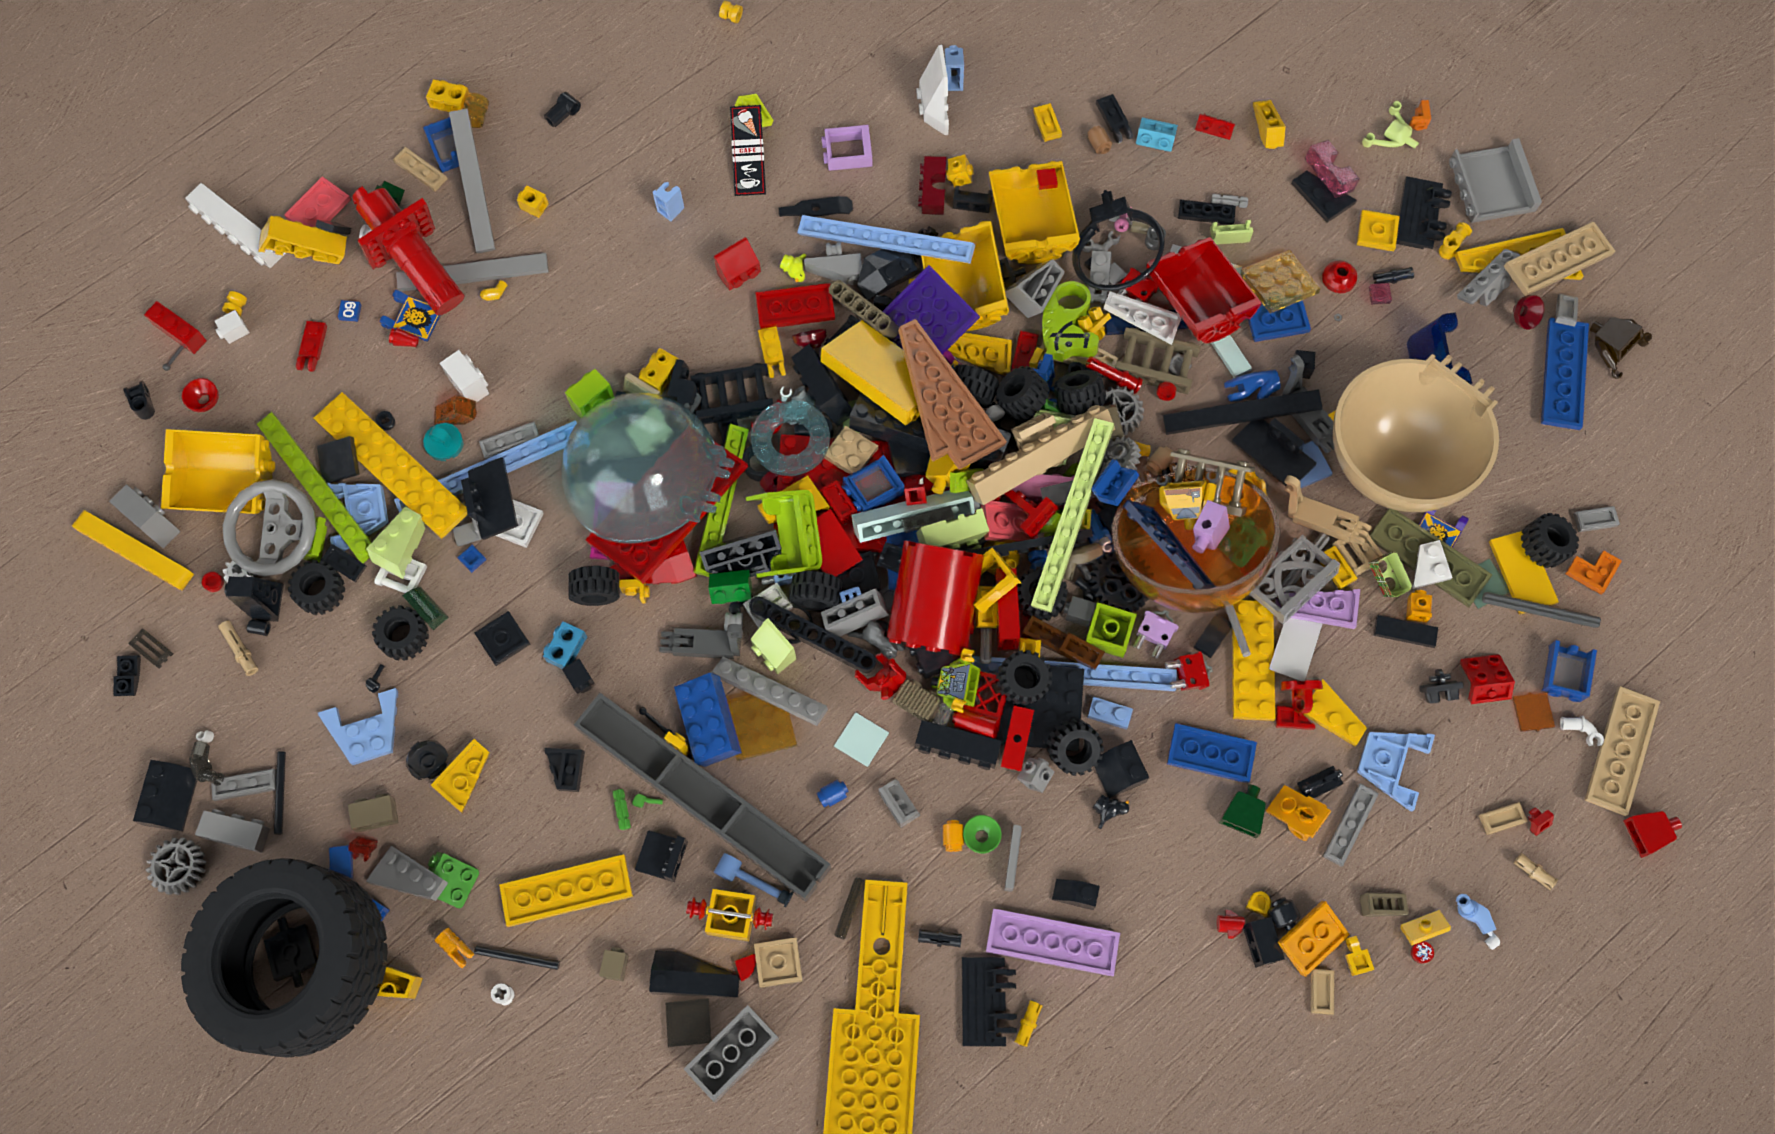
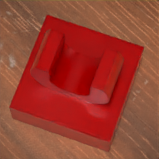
[1528,807,1554,836]

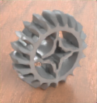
[1102,385,1144,436]
[145,838,206,895]

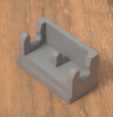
[878,779,920,828]

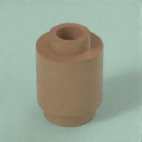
[1088,126,1112,154]

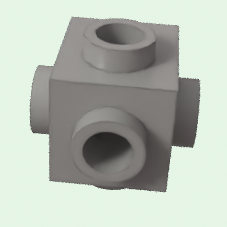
[1017,757,1054,793]

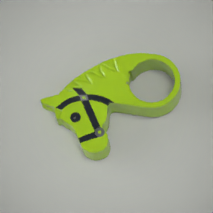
[1042,281,1099,362]

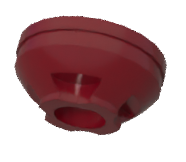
[1513,295,1544,330]
[792,329,827,349]

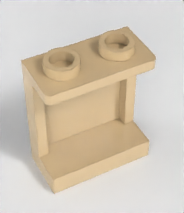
[1011,412,1069,475]

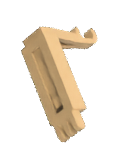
[1284,475,1372,545]

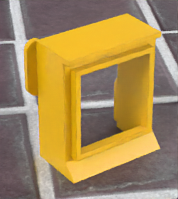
[974,548,1021,614]

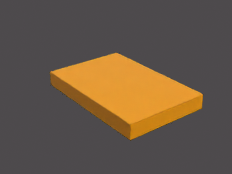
[1277,901,1350,977]

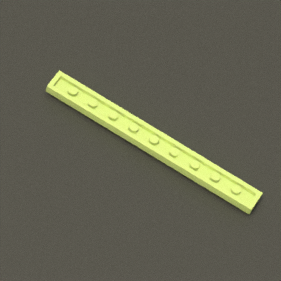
[1031,418,1114,613]

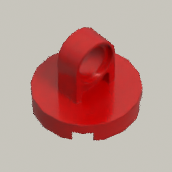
[1281,680,1323,714]

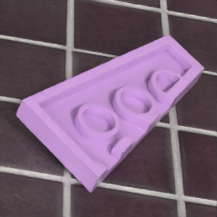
[1275,589,1360,629]

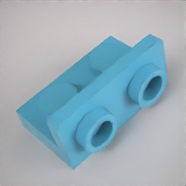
[1136,117,1178,152]

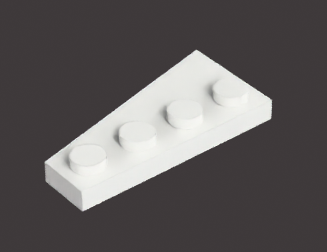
[1103,292,1181,345]

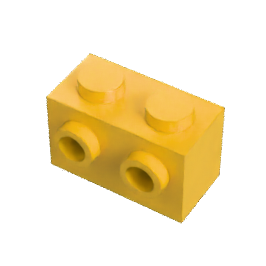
[638,348,679,396]

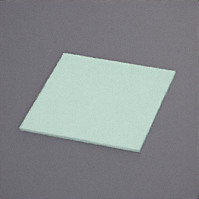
[834,712,889,767]

